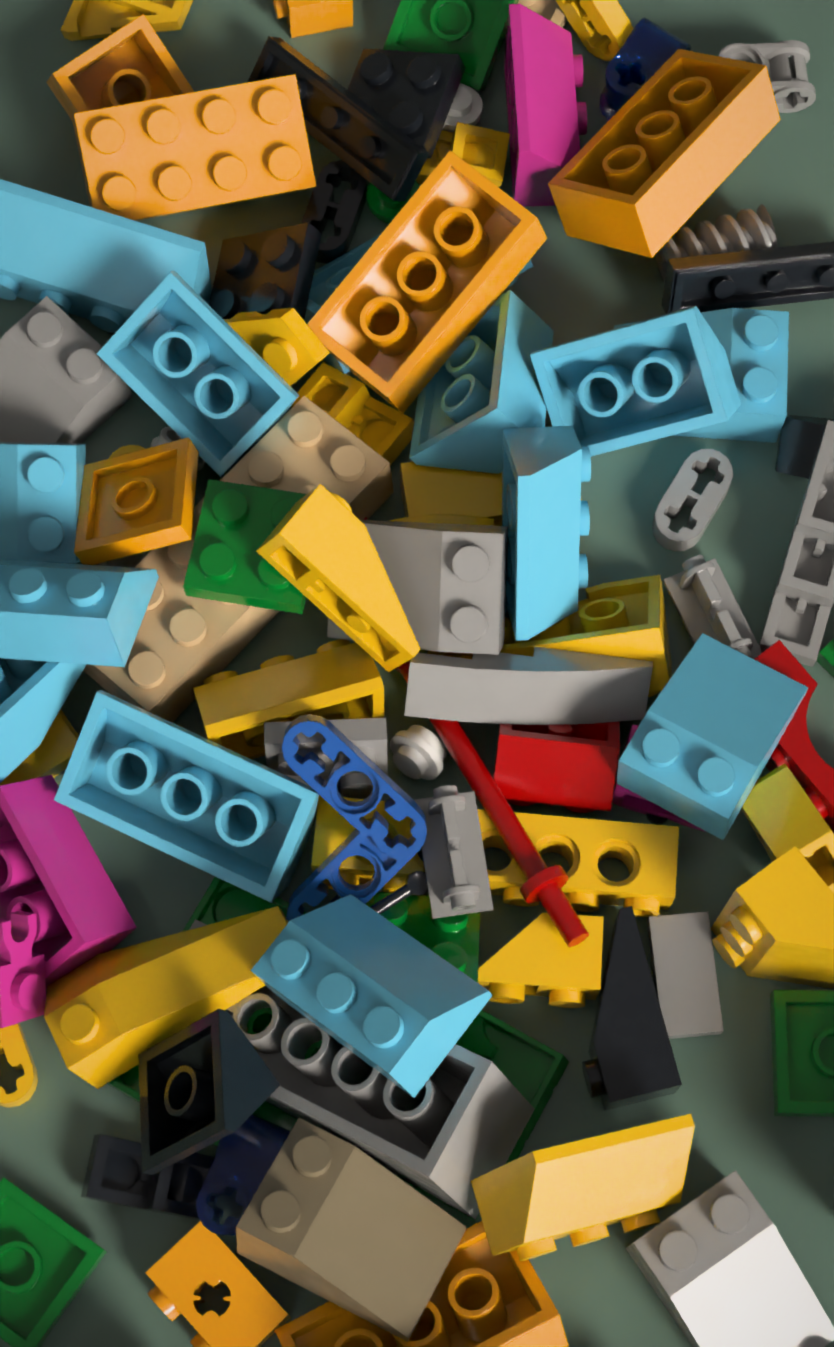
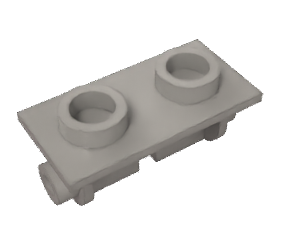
[663,555,762,659]
[414,785,494,919]

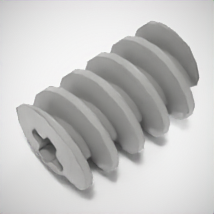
[656,204,778,284]

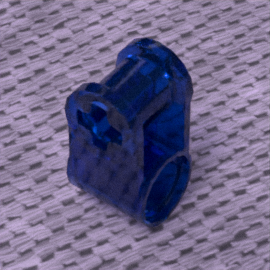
[599,17,691,120]
[196,1114,291,1236]

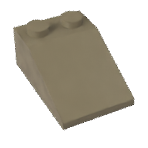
[236,1118,466,1342]

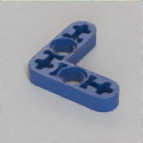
[282,714,427,922]

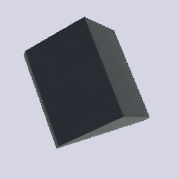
[138,1009,280,1175]

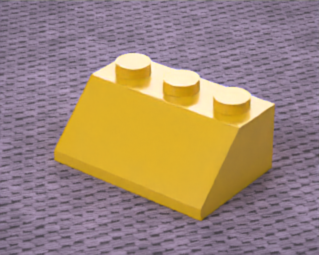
[193,639,384,759]
[711,845,834,989]
[471,1114,695,1261]

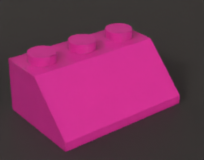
[504,4,587,207]
[0,775,137,989]

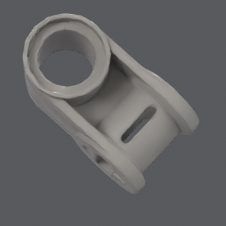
[718,40,816,113]

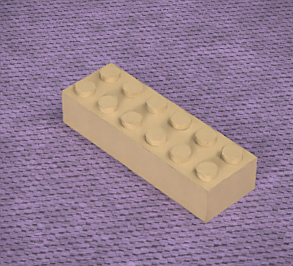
[83,396,394,723]

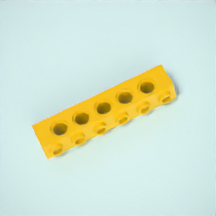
[311,795,679,917]

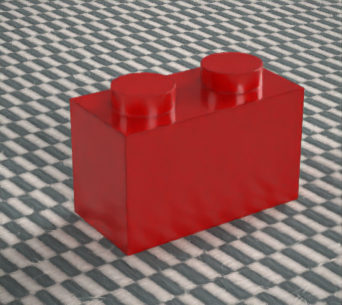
[493,721,620,813]

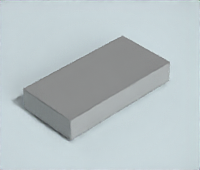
[647,911,724,1039]

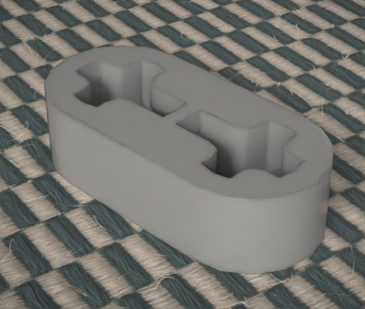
[652,449,733,551]

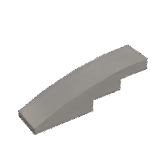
[759,420,834,667]
[404,646,653,725]

